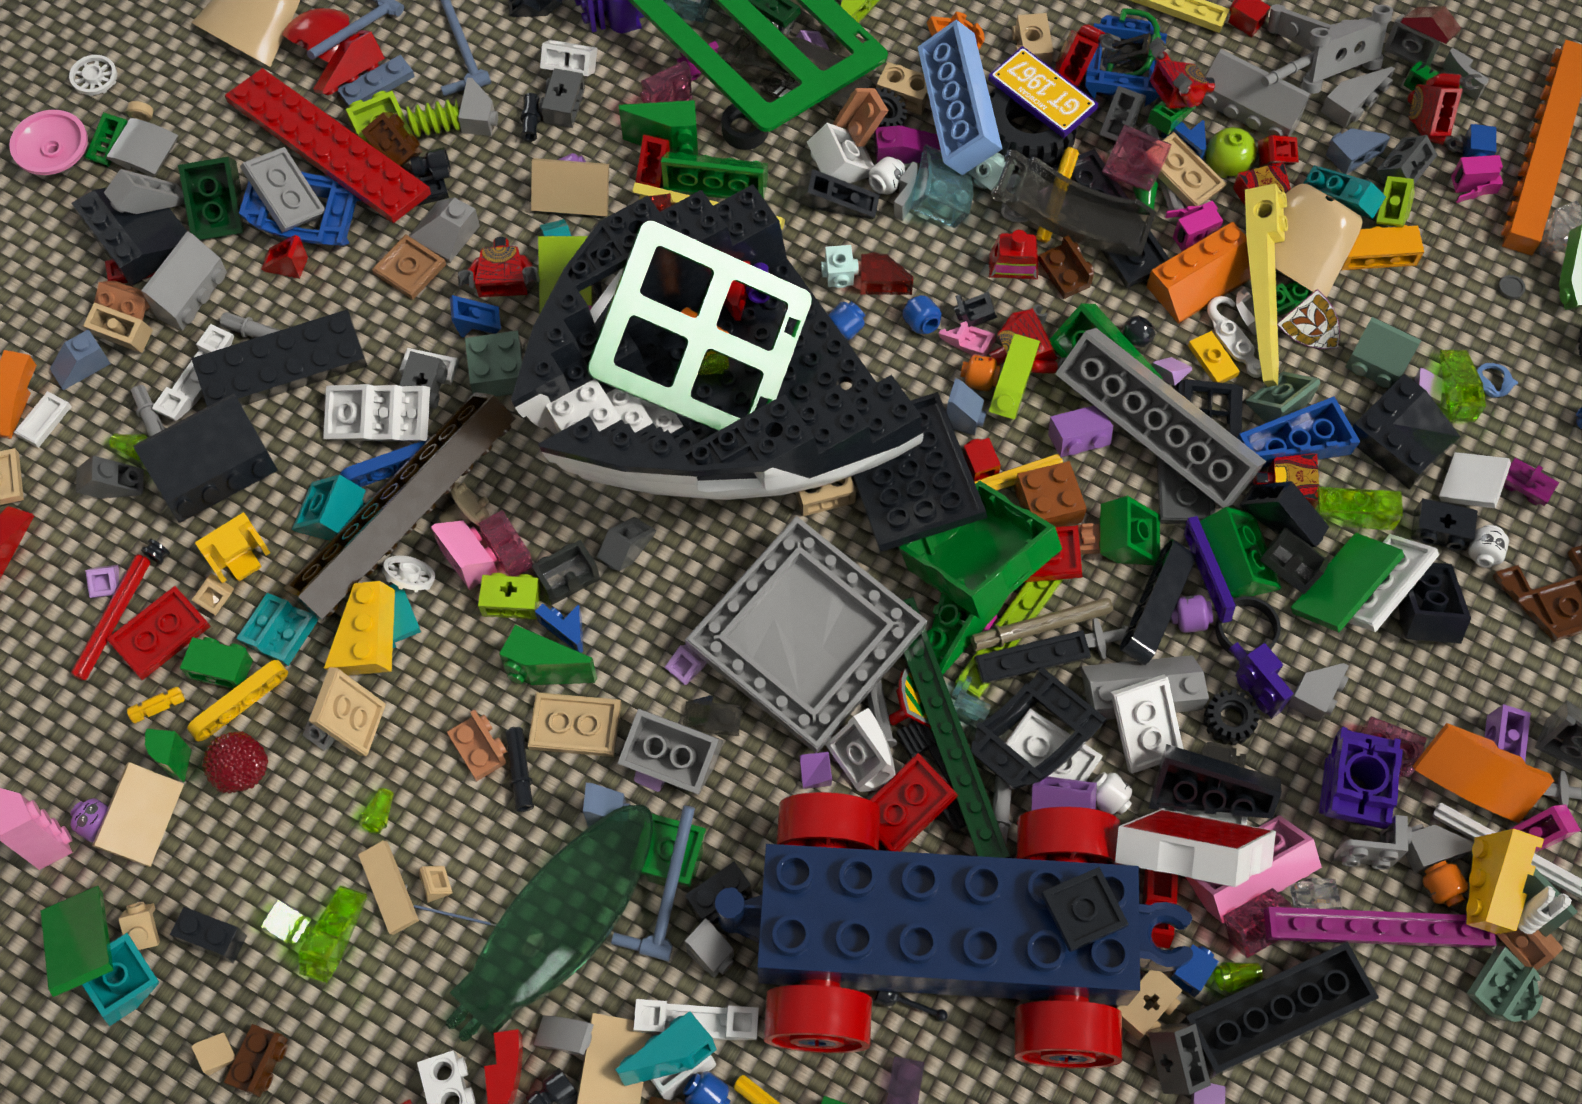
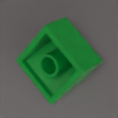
[1099,495,1160,566]

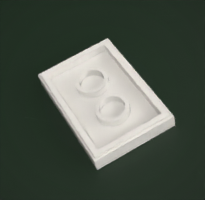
[1110,674,1183,774]
[1006,709,1103,781]

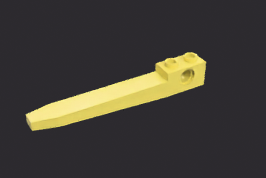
[1245,183,1288,387]

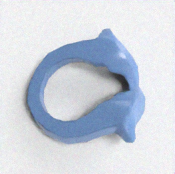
[1475,363,1518,398]

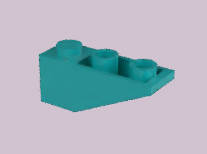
[1303,165,1386,219]
[615,1011,717,1086]

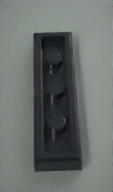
[974,630,1091,685]

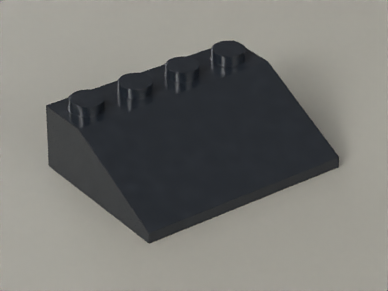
[72,188,187,286]
[133,393,278,523]

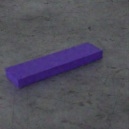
[1184,516,1236,623]

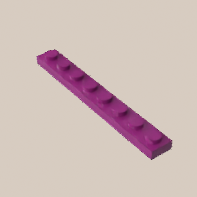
[1264,907,1497,948]

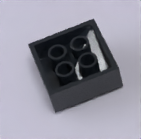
[1352,374,1461,490]

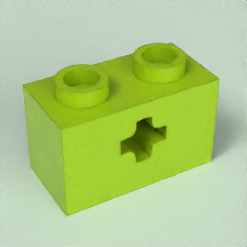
[478,573,541,619]

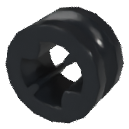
[141,539,170,565]

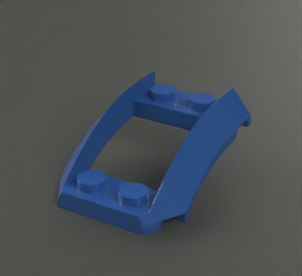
[1085,15,1167,107]
[239,172,361,246]

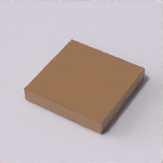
[372,234,446,300]

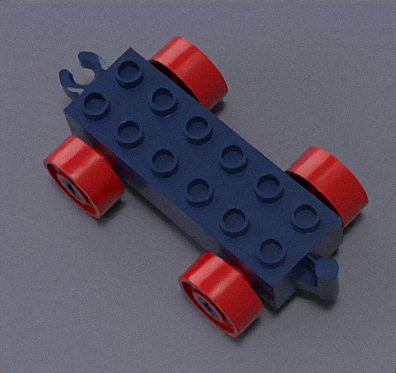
[715,792,1193,1069]

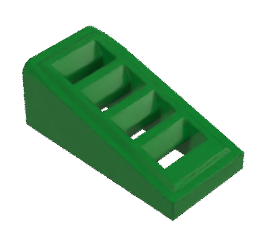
[1147,101,1196,135]
[85,112,128,166]

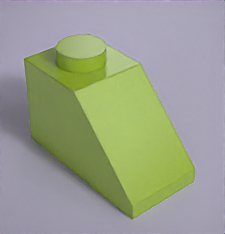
[1376,176,1415,227]

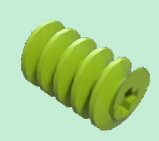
[406,98,460,137]

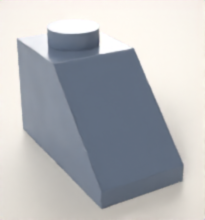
[1326,128,1390,174]
[50,329,111,390]
[946,379,987,435]
[583,783,630,830]

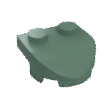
[1467,946,1543,1022]

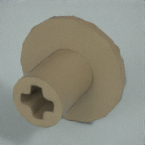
[439,482,491,528]

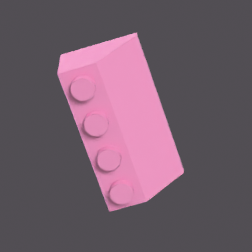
[0,788,73,870]
[1186,815,1322,924]

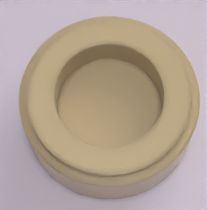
[126,101,154,122]

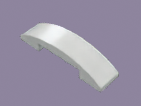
[152,324,234,421]
[634,999,759,1040]

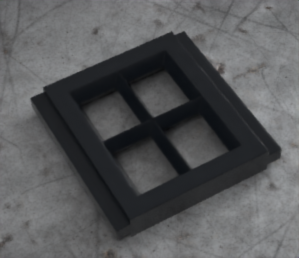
[1178,379,1243,438]

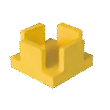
[195,512,270,583]

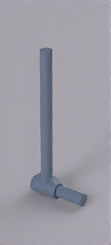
[307,0,404,60]
[440,0,491,96]
[611,805,695,962]

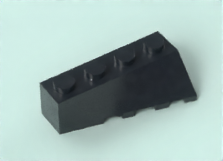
[1148,744,1282,819]

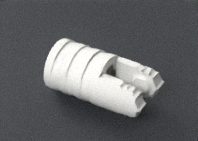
[1518,886,1572,934]

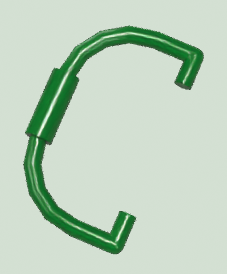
[1106,8,1161,76]

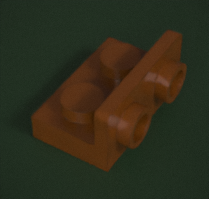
[361,112,423,167]
[1038,235,1094,299]
[224,1024,288,1098]

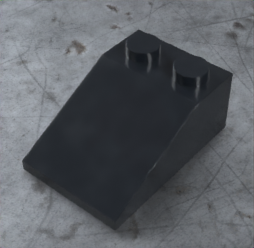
[1399,563,1471,644]

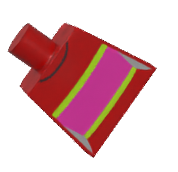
[989,229,1038,279]

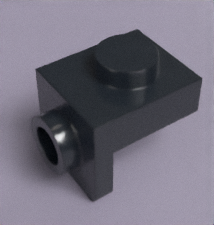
[954,292,998,327]

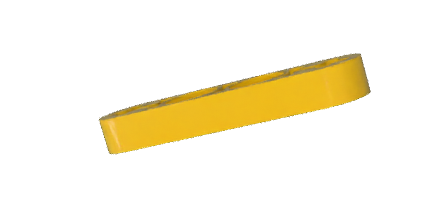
[187,660,288,742]

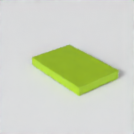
[538,236,593,313]

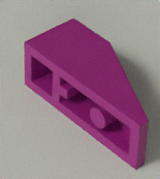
[874,126,943,164]

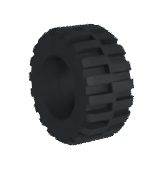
[990,88,1078,174]

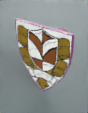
[1277,289,1340,349]

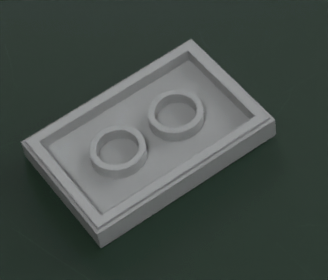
[240,147,325,233]

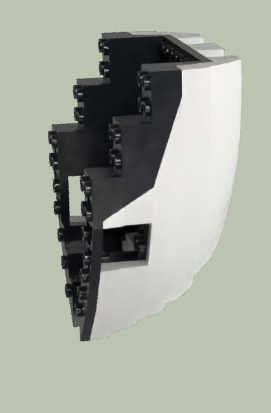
[511,185,923,500]

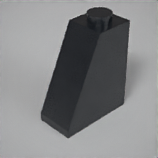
[1240,481,1329,547]

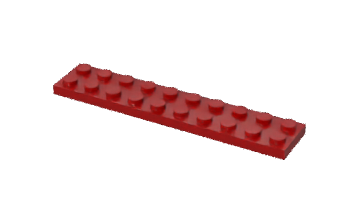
[225,68,431,224]

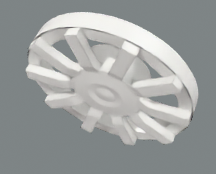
[69,55,118,96]
[382,555,435,592]

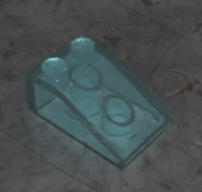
[910,144,974,228]

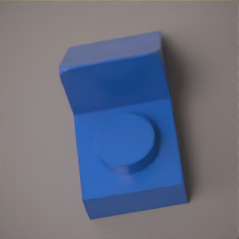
[1161,120,1206,159]
[450,295,501,338]
[535,603,583,653]

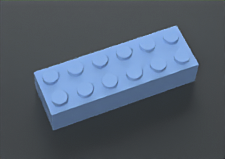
[918,20,1002,175]

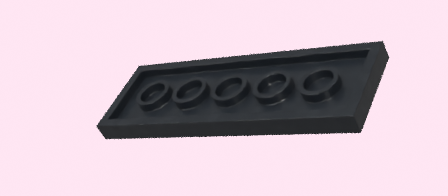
[1050,149,1169,289]

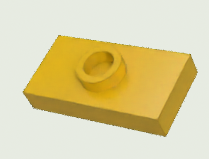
[1188,331,1240,383]

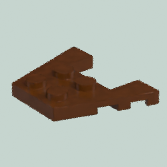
[1492,545,1582,642]

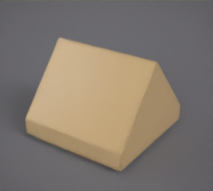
[419,866,452,903]

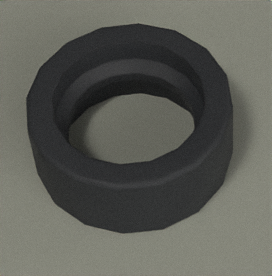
[721,104,768,150]

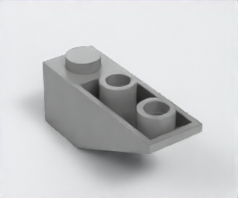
[1321,67,1395,128]

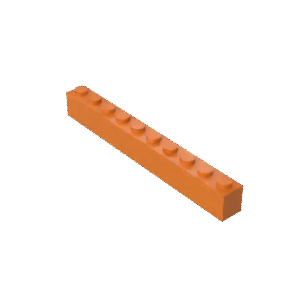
[1501,40,1582,256]

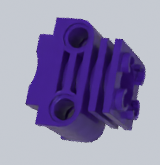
[574,0,645,33]
[1318,727,1403,830]

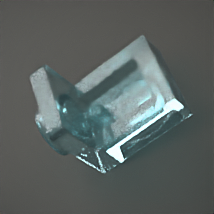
[952,676,991,721]

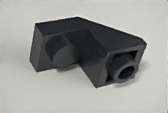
[508,0,562,17]

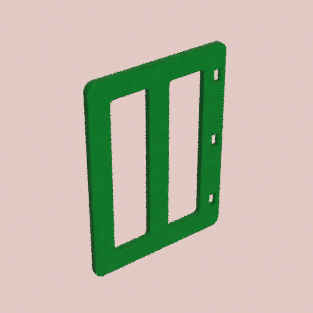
[628,0,888,132]

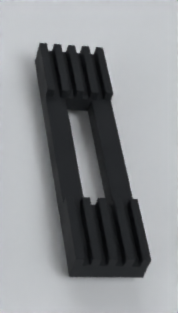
[897,721,966,832]

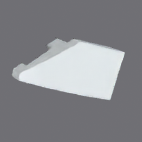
[1236,288,1257,335]

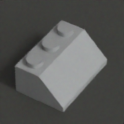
[141,231,227,331]
[617,709,724,795]

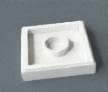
[1439,452,1511,509]

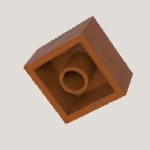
[1014,461,1087,527]

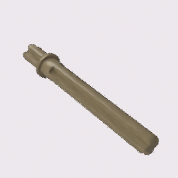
[970,598,1113,651]

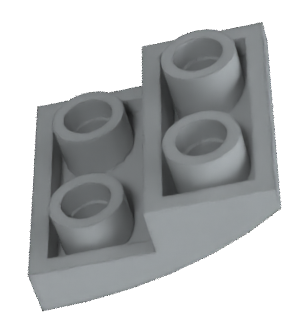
[106,118,178,178]

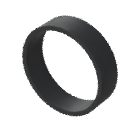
[1215,596,1281,657]

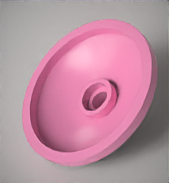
[10,110,88,175]

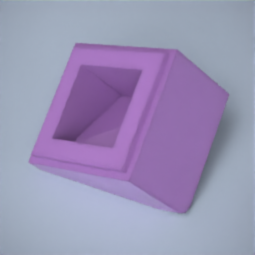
[800,752,832,789]

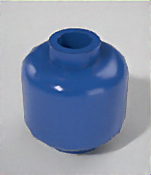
[903,295,942,334]
[828,301,865,340]
[683,1071,731,1104]

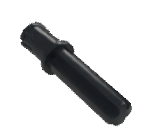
[506,727,534,812]

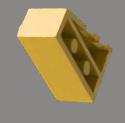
[324,581,395,676]
[1466,829,1544,934]

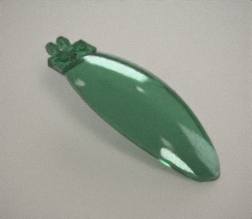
[445,805,653,1042]

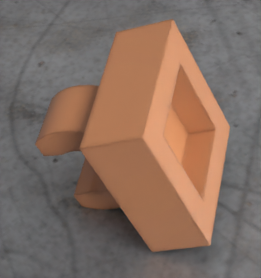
[1071,523,1100,554]

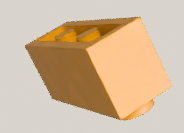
[1341,225,1424,270]

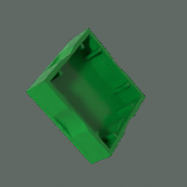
[899,481,1062,619]

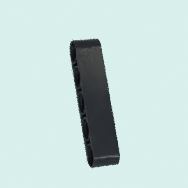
[1120,539,1196,665]

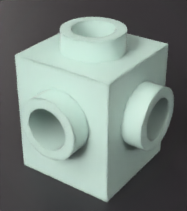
[969,152,1015,191]
[821,245,859,288]

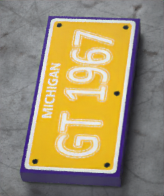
[988,46,1098,139]

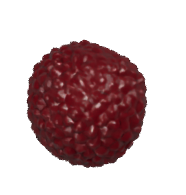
[203,731,268,794]

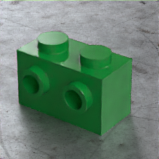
[180,637,253,689]

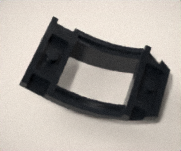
[971,666,1107,789]

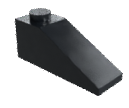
[795,169,880,219]

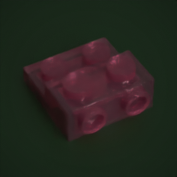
[640,61,692,103]

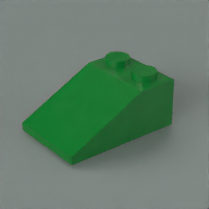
[619,100,698,155]
[499,625,597,685]

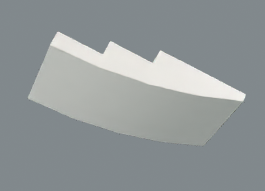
[323,384,430,441]

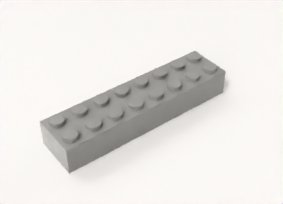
[1056,328,1266,508]

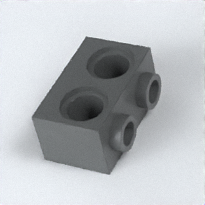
[1377,135,1438,185]

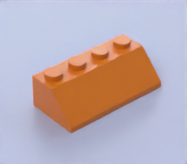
[1146,222,1251,324]

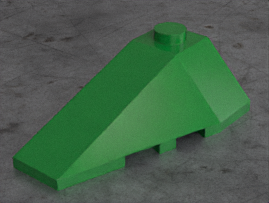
[927,593,1008,675]

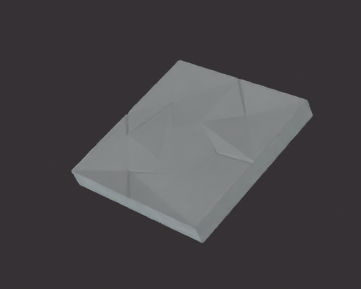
[685,516,928,753]

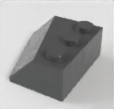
[1535,700,1582,771]

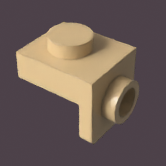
[118,902,160,950]

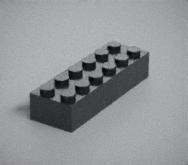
[191,309,368,407]
[1180,942,1379,1079]

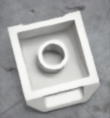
[825,708,896,792]

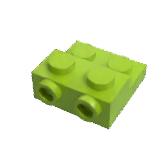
[346,91,413,146]

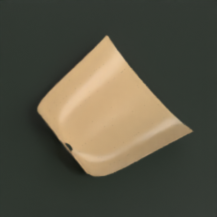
[191,0,300,67]
[1245,184,1362,298]

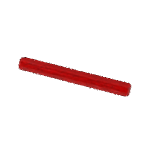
[71,554,150,681]

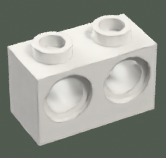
[540,40,597,76]
[417,1050,476,1104]

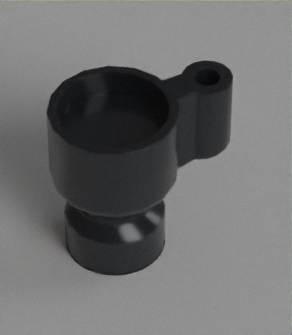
[410,147,451,181]
[525,1068,578,1104]

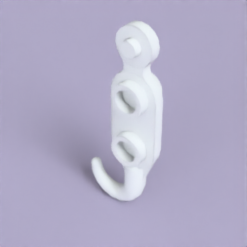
[1207,296,1262,378]

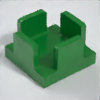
[632,813,707,887]

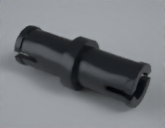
[520,93,540,142]

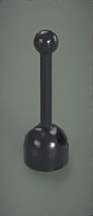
[875,991,948,1022]

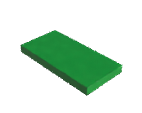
[1291,533,1404,633]
[40,886,114,997]

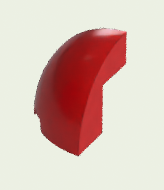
[282,8,349,63]

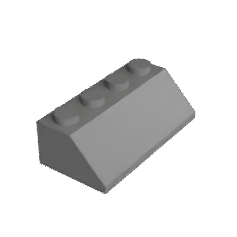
[1202,49,1310,137]
[1081,655,1209,720]

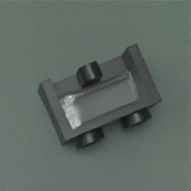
[1260,527,1330,595]
[532,540,600,605]

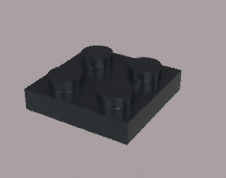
[1041,867,1129,952]

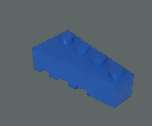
[1237,396,1360,467]

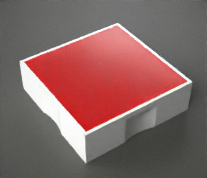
[1115,809,1276,887]

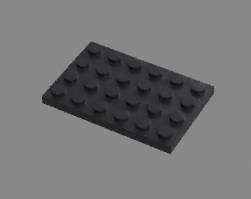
[853,392,987,552]

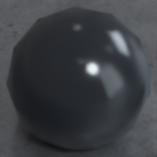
[1122,315,1156,348]

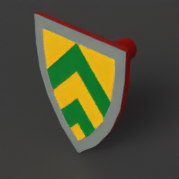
[888,667,930,728]

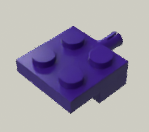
[1229,642,1294,719]

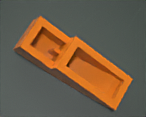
[0,350,37,439]

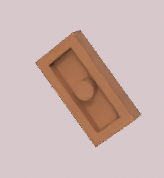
[1496,927,1563,971]

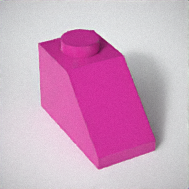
[1509,804,1581,853]

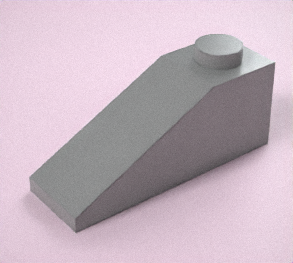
[104,169,185,214]

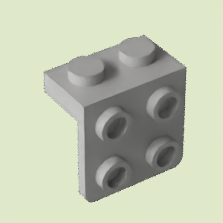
[1334,815,1412,870]

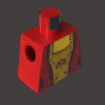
[1233,162,1291,205]
[1253,454,1320,509]

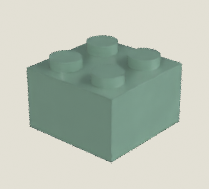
[465,331,523,396]

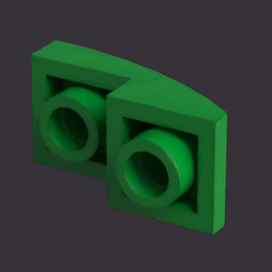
[1276,281,1313,316]

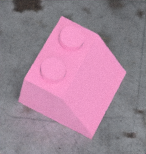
[431,520,497,590]

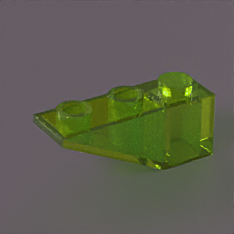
[1440,350,1486,422]
[1317,487,1403,530]
[299,886,367,983]

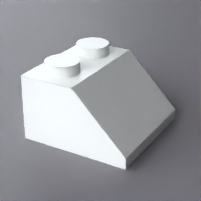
[807,123,874,183]

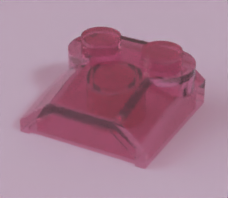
[1102,124,1172,192]

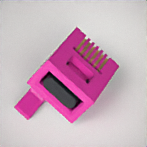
[1451,155,1503,203]
[1165,200,1223,251]

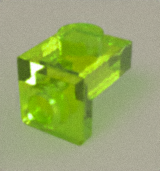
[260,900,311,945]

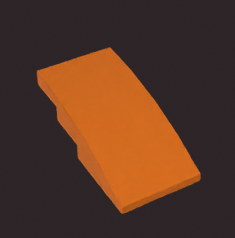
[1412,723,1554,823]

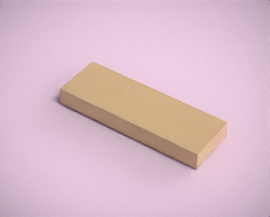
[358,840,419,935]

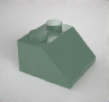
[1345,317,1421,389]

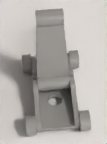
[1261,4,1393,94]

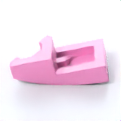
[939,321,996,356]

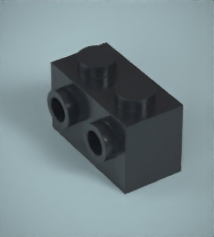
[685,861,752,925]

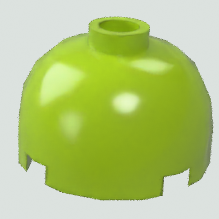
[1205,127,1257,179]

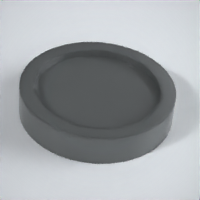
[1498,275,1526,300]

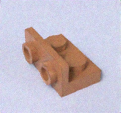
[833,88,889,147]
[94,281,151,321]
[447,709,507,782]

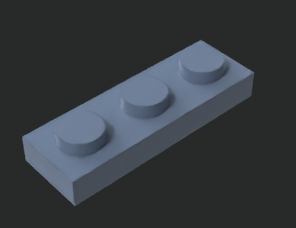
[338,55,415,108]

